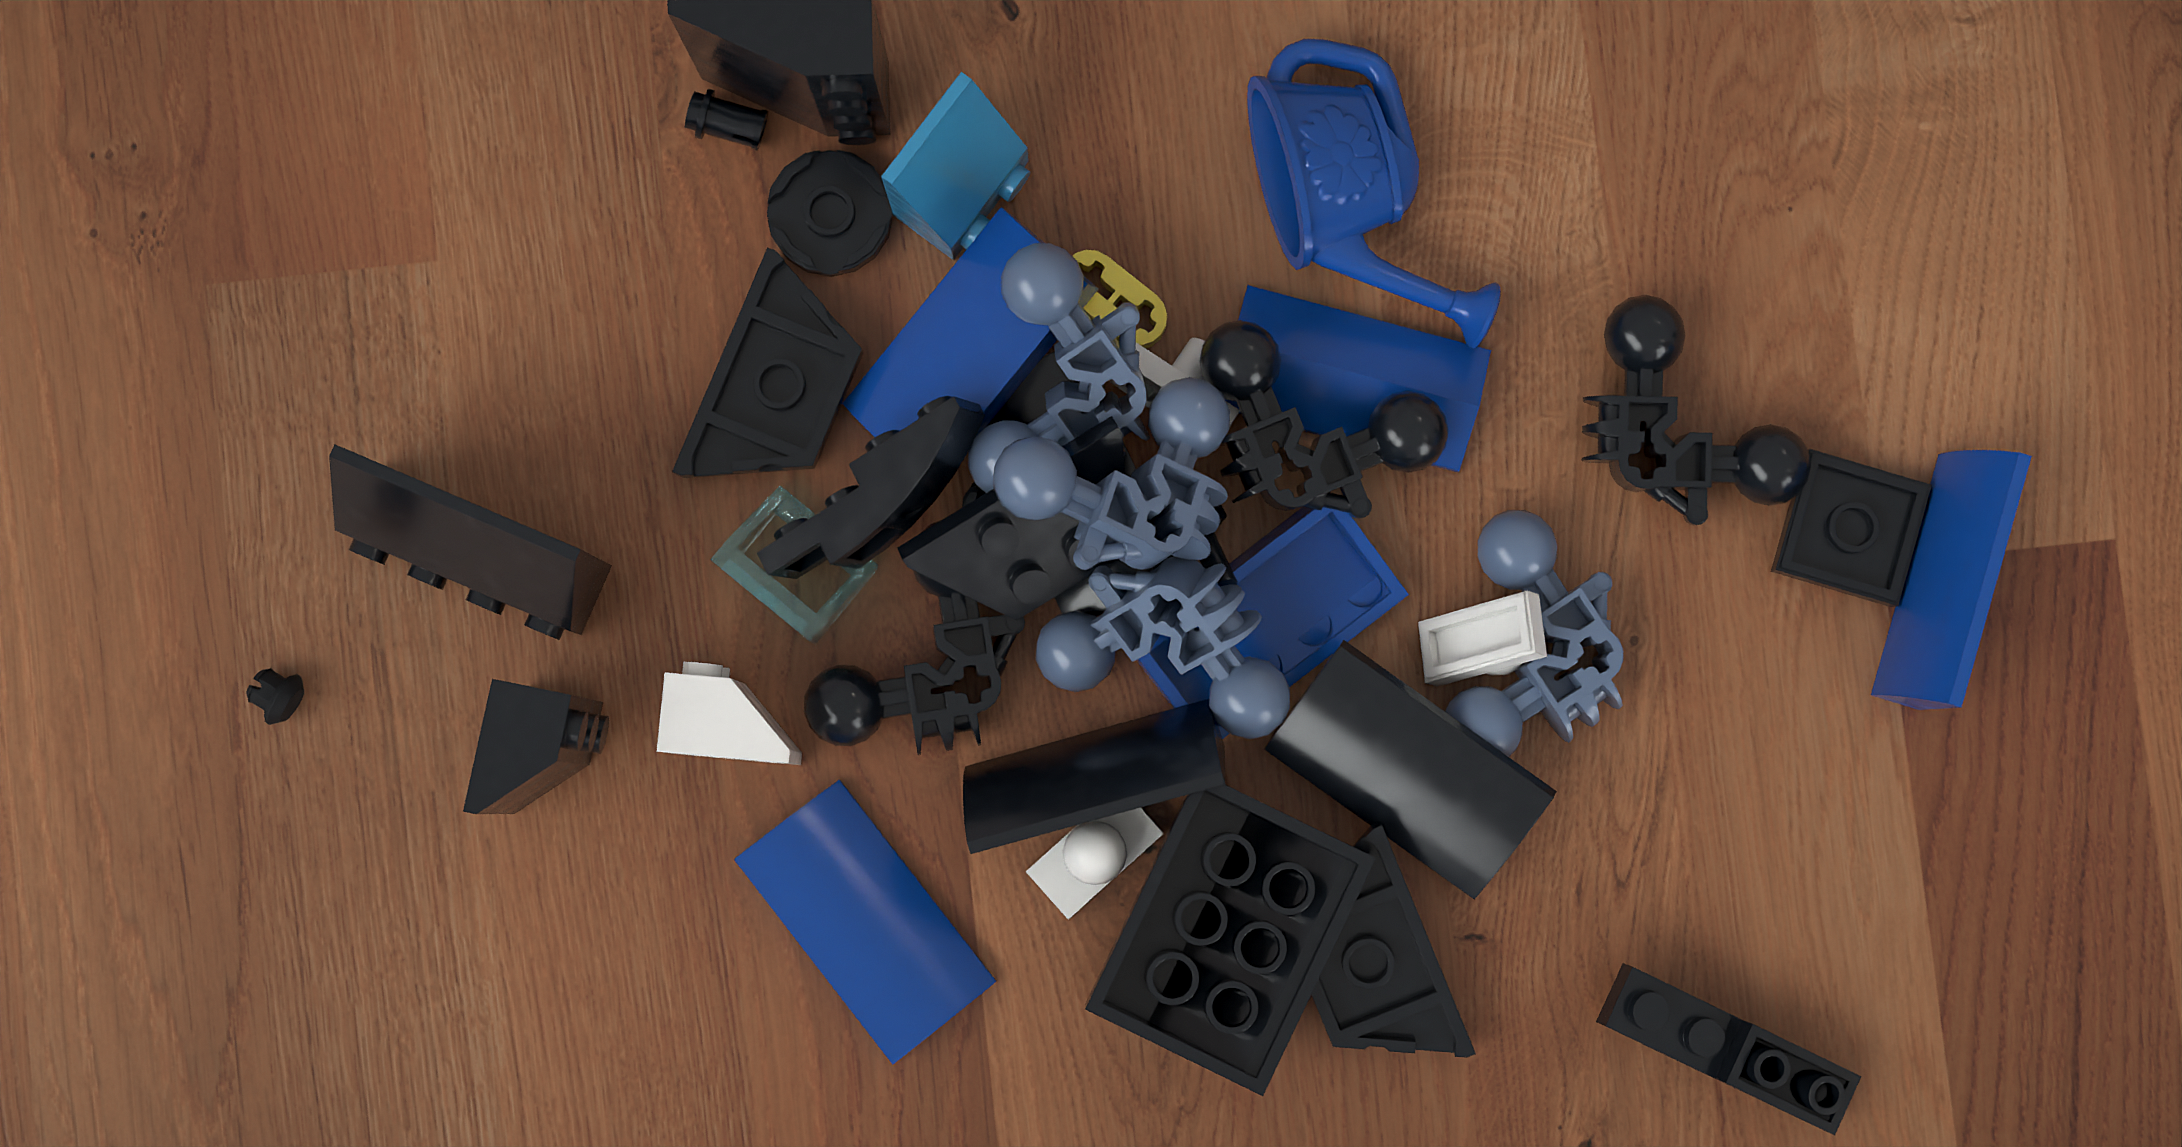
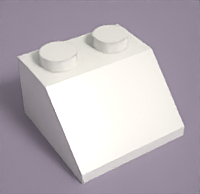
[657,662,802,765]

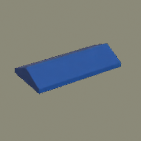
[1225,285,1491,472]

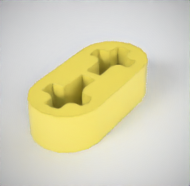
[1073,250,1167,348]

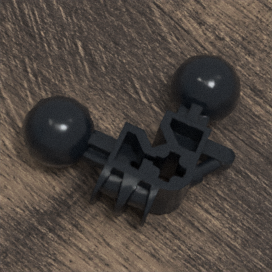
[1582,295,1811,526]
[1199,320,1449,519]
[804,520,1025,755]

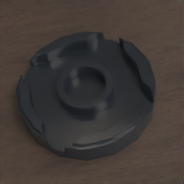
[767,150,893,277]

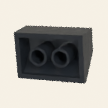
[463,679,609,814]

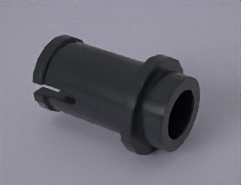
[684,89,768,151]

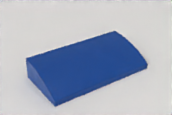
[842,207,1099,437]
[1871,450,2032,710]
[1136,507,1409,739]
[734,780,996,1065]

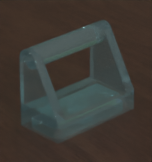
[710,486,879,644]

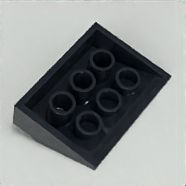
[667,0,890,145]
[329,444,612,640]
[1085,785,1376,1096]

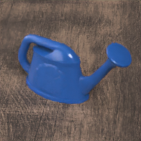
[1247,39,1501,349]

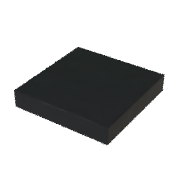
[1771,449,1932,607]

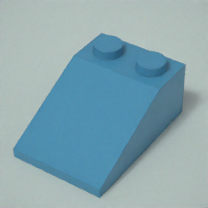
[881,72,1031,260]

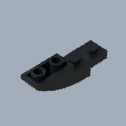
[757,396,985,579]
[1596,963,1861,1135]

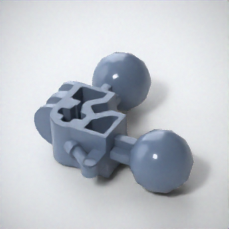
[968,243,1150,493]
[993,377,1230,570]
[1445,510,1623,757]
[1036,556,1290,739]

